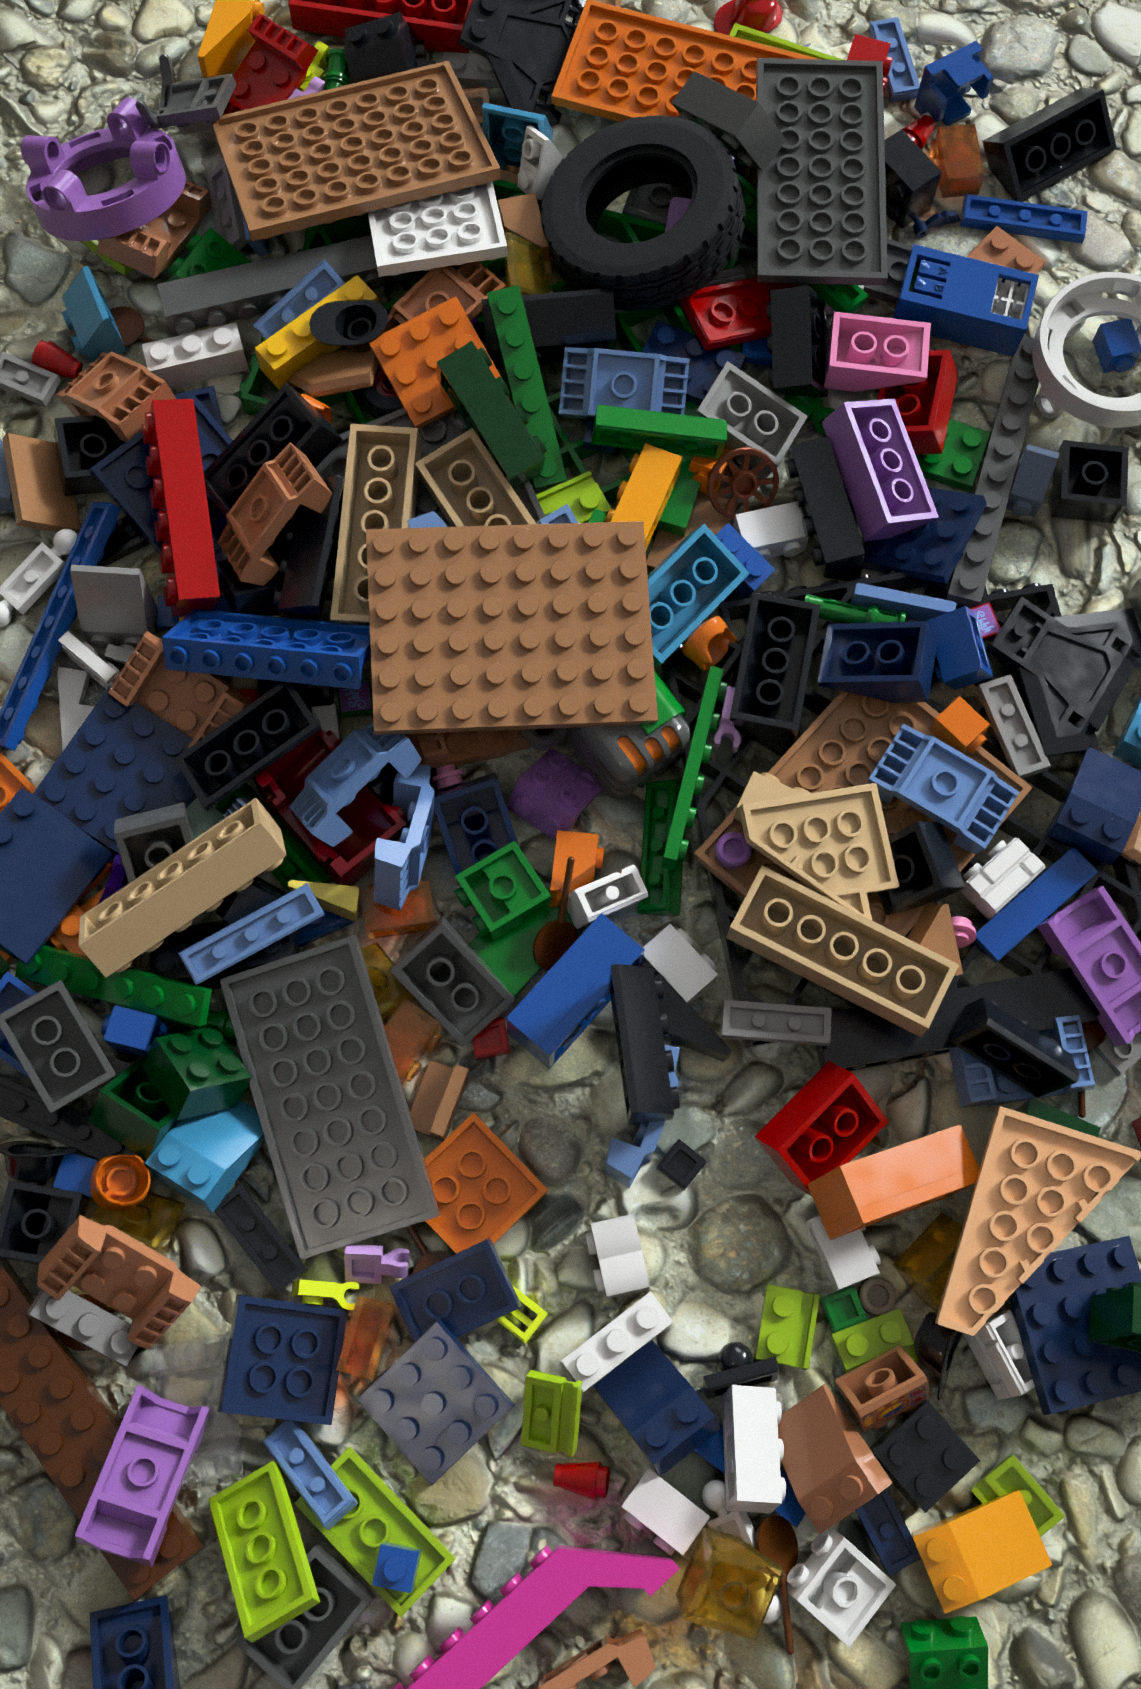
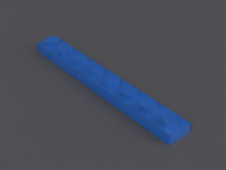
[0,502,121,751]

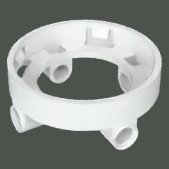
[1032,272,1141,429]

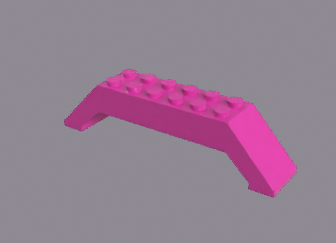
[392,1545,680,1689]

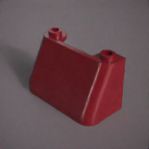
[253,728,408,886]

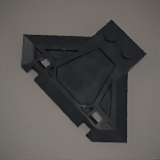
[457,0,586,126]
[986,596,1141,757]

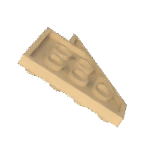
[738,783,899,920]

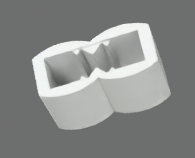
[585,1214,650,1299]

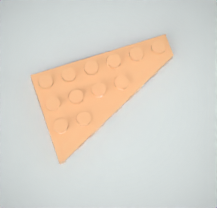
[935,1106,1141,1336]

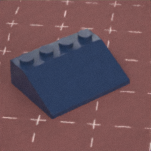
[0,788,113,966]

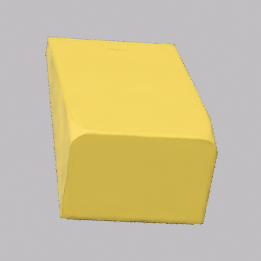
[288,880,360,922]

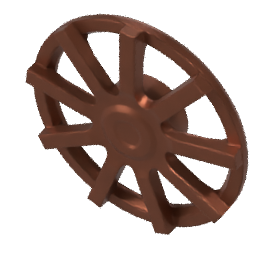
[707,446,779,520]

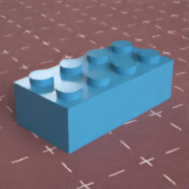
[648,524,750,668]

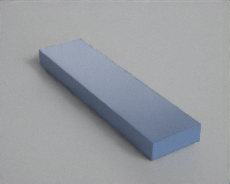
[178,883,325,985]

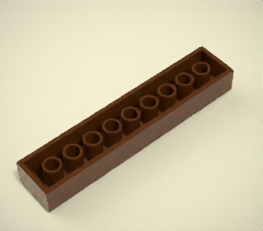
[0,1257,206,1601]

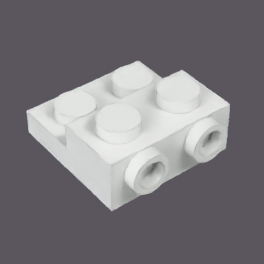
[787,1528,896,1648]

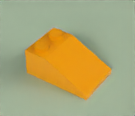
[197,0,264,78]
[913,1489,1052,1614]

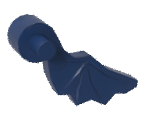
[912,210,961,238]

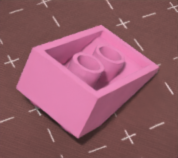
[823,311,931,392]

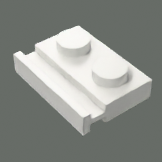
[58,631,120,690]

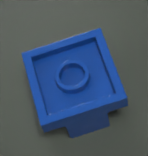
[914,41,993,126]

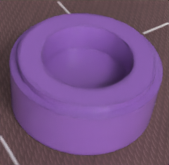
[715,832,751,869]

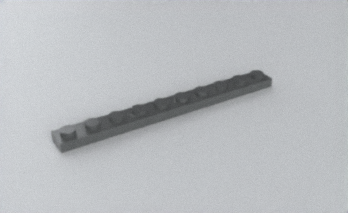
[946,336,1039,608]

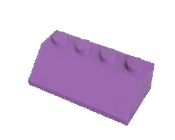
[822,399,939,541]

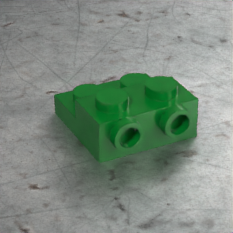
[454,841,552,941]

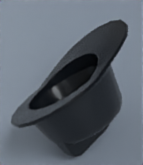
[309,300,388,353]
[0,1141,78,1186]
[914,1312,963,1400]

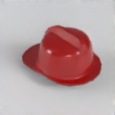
[714,0,783,35]

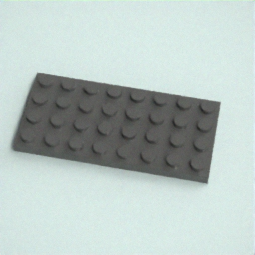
[756,58,888,286]
[219,935,441,1260]

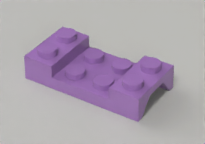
[1037,886,1141,1046]
[74,1385,211,1567]

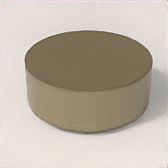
[858,1277,896,1316]

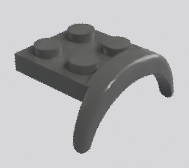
[135,54,237,129]

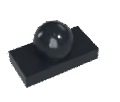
[703,1342,779,1399]

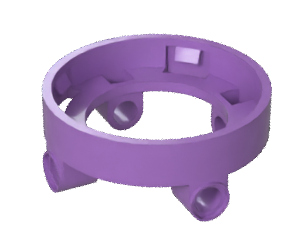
[21,97,186,241]

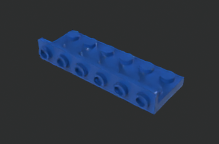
[162,609,371,689]

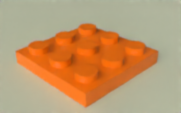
[369,296,501,429]
[424,1112,548,1254]

